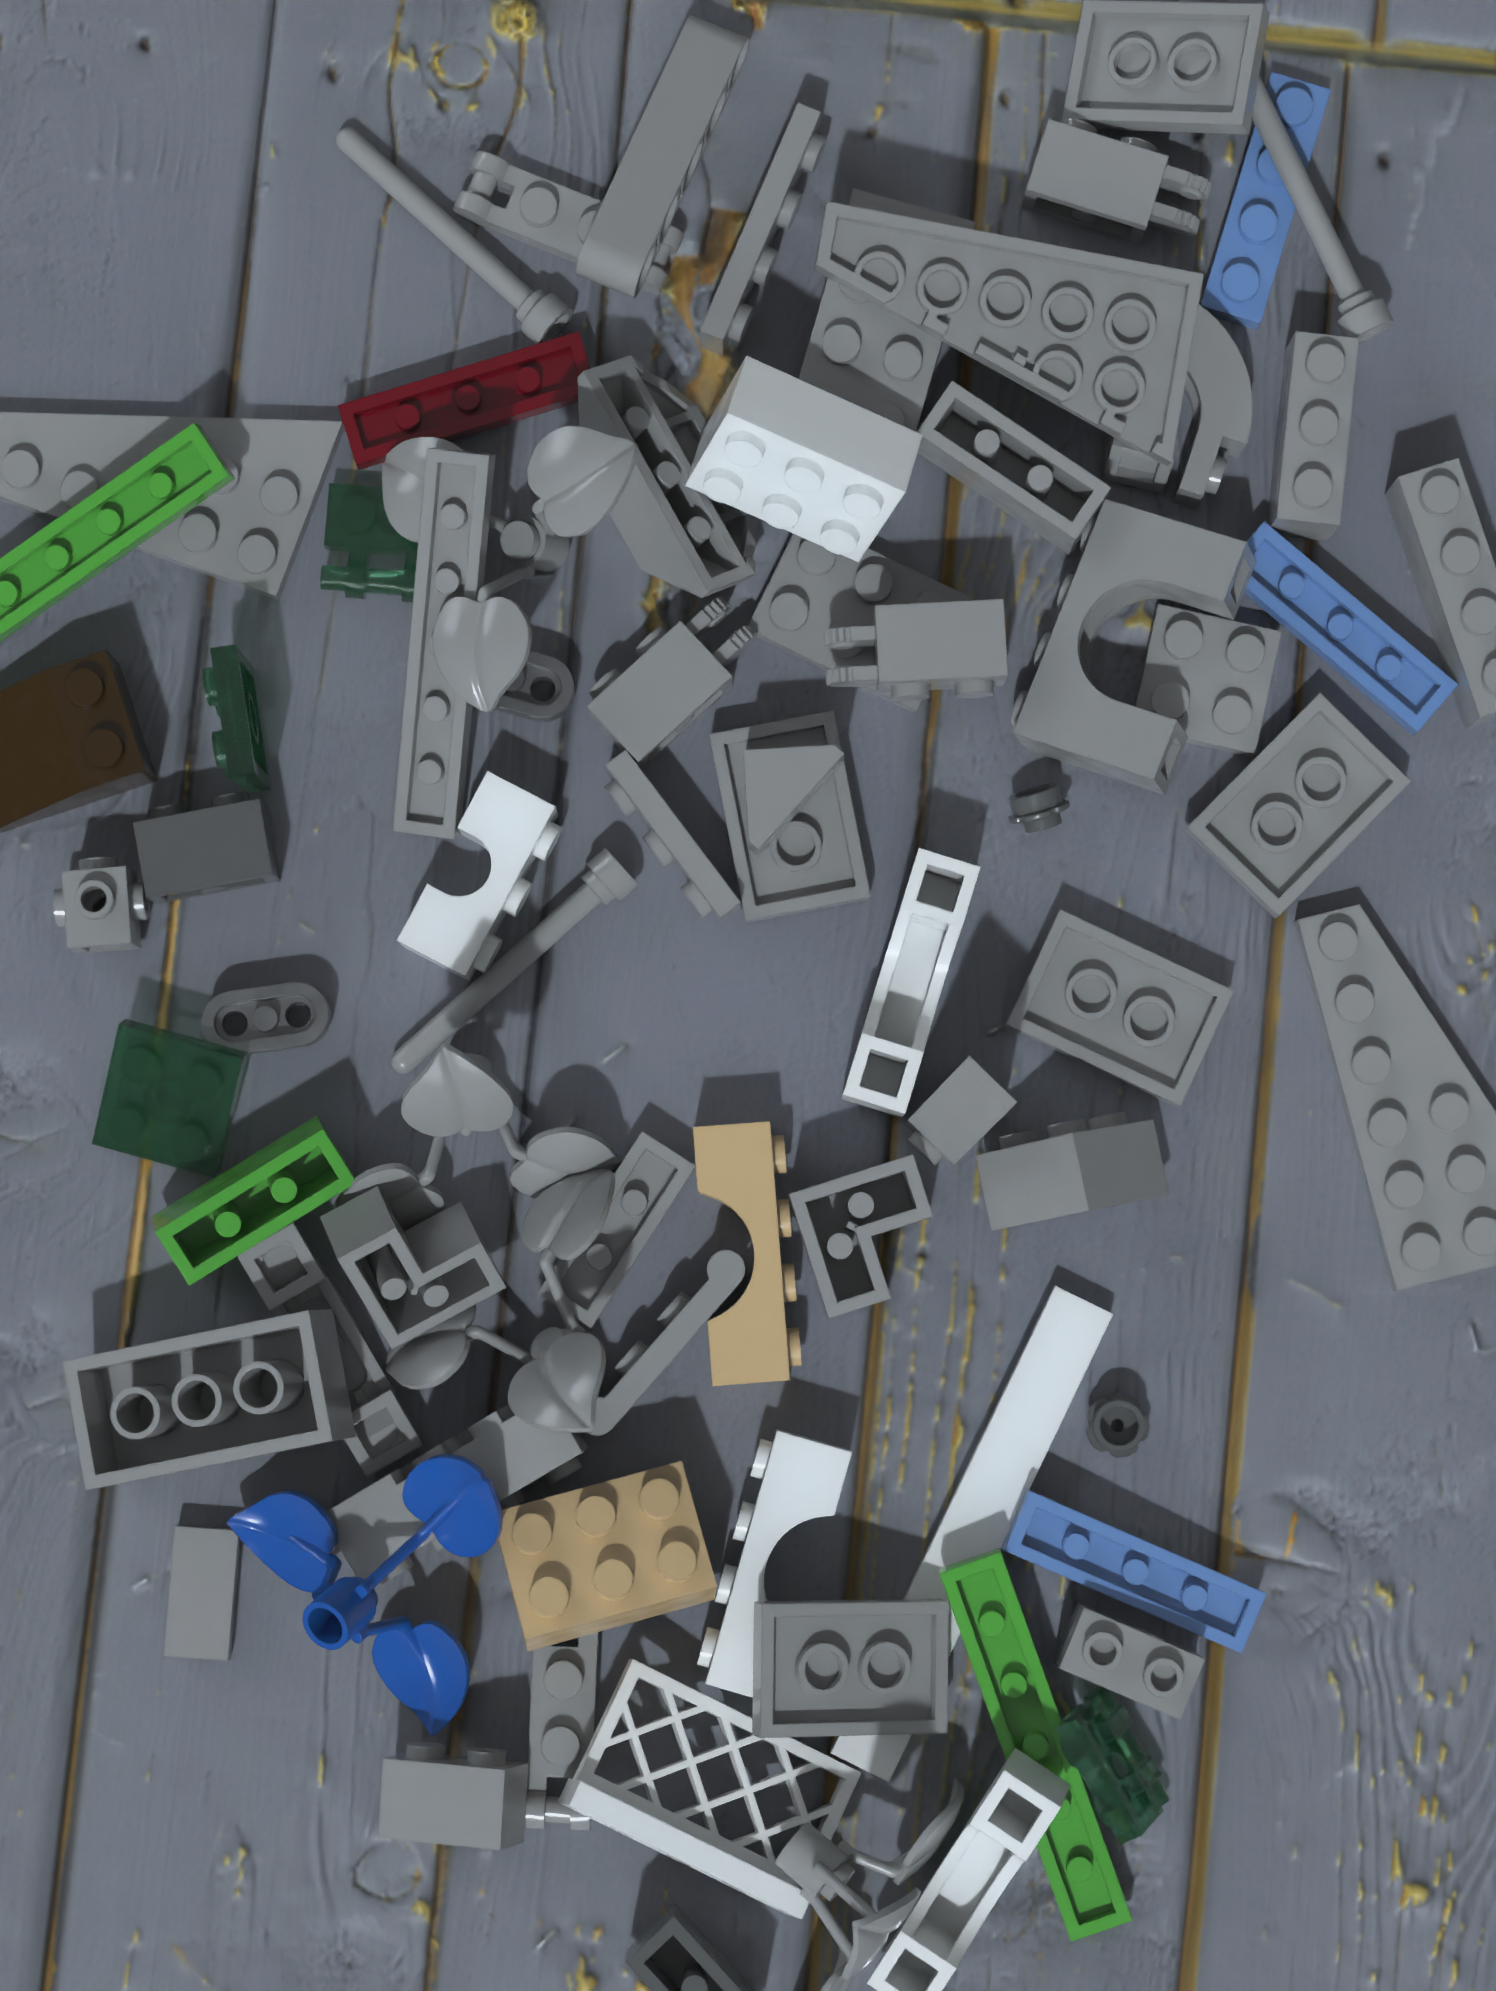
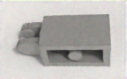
[1021,118,1212,245]
[586,596,758,770]
[823,599,1008,702]

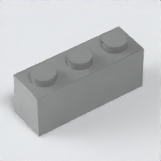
[1267,331,1359,541]
[917,381,1111,555]

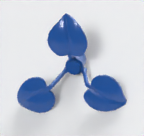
[227,1454,503,1736]

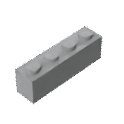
[1385,458,1496,730]

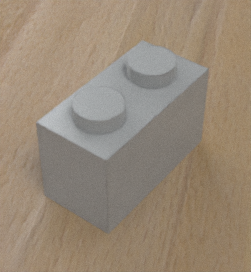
[378,1742,528,1850]

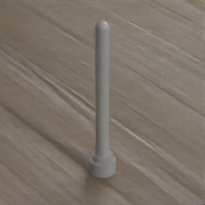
[1252,75,1394,343]
[336,127,573,344]
[391,848,639,1074]

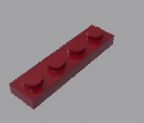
[338,331,591,470]

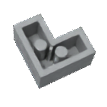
[975,1112,1169,1231]
[788,1154,933,1318]
[320,1186,506,1349]

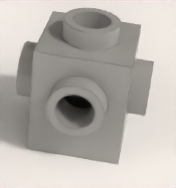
[53,857,149,954]

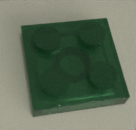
[202,644,271,793]
[92,1019,248,1178]

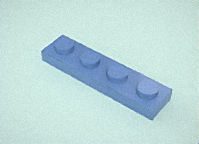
[1200,72,1331,330]
[1244,521,1458,736]
[1002,1489,1267,1654]

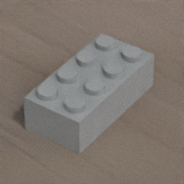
[799,188,976,432]
[63,1309,356,1490]

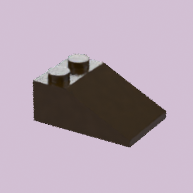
[0,650,158,833]

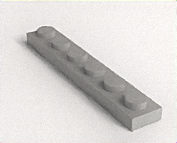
[393,447,496,839]

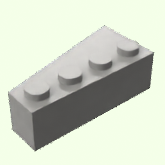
[326,1404,588,1585]

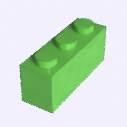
[152,1115,355,1286]

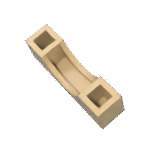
[693,1121,802,1386]

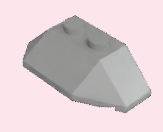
[578,355,757,598]

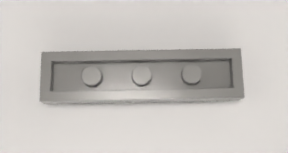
[700,103,827,356]

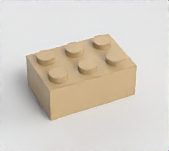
[498,1461,717,1652]

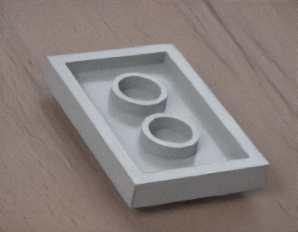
[1062,0,1270,134]
[748,534,972,714]
[1184,693,1411,919]
[709,710,871,923]
[1005,909,1234,1107]
[752,1599,949,1738]

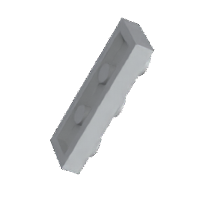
[604,749,741,924]
[537,1131,696,1328]

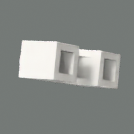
[397,771,562,981]

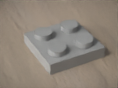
[1134,604,1282,757]

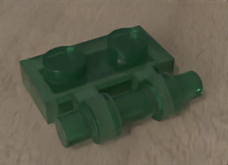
[320,483,418,603]
[1055,1686,1169,1845]

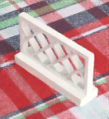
[558,1659,861,1920]

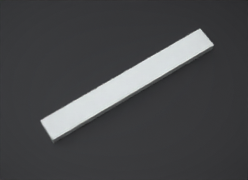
[830,1286,1113,1782]

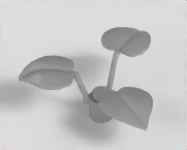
[382,426,639,712]
[334,1042,624,1231]
[385,1168,615,1433]
[775,1778,964,1991]

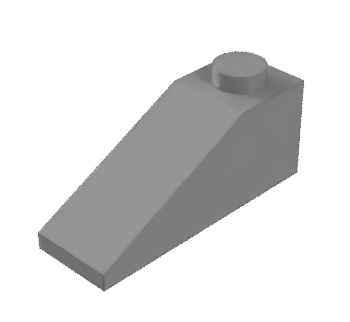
[905,1055,1017,1167]

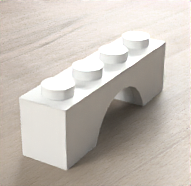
[841,848,980,1118]
[697,1429,852,1698]
[867,1748,1071,1991]

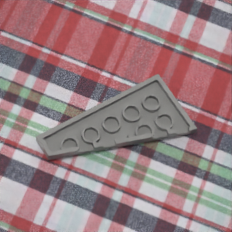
[814,201,1204,466]
[0,412,345,601]
[1294,904,1496,1291]

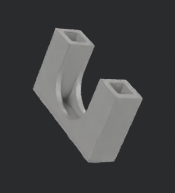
[1011,499,1257,795]

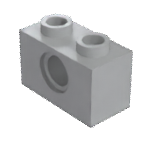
[1053,1601,1205,1720]

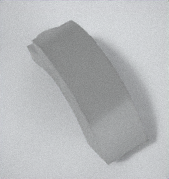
[1172,305,1253,510]

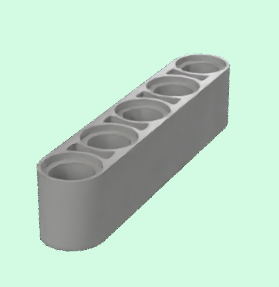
[575,15,750,298]

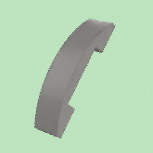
[237,1222,423,1477]

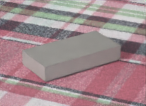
[163,1525,241,1661]

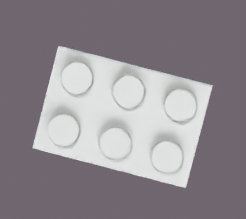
[685,356,923,562]

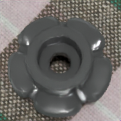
[1008,783,1070,833]
[1086,1393,1150,1458]

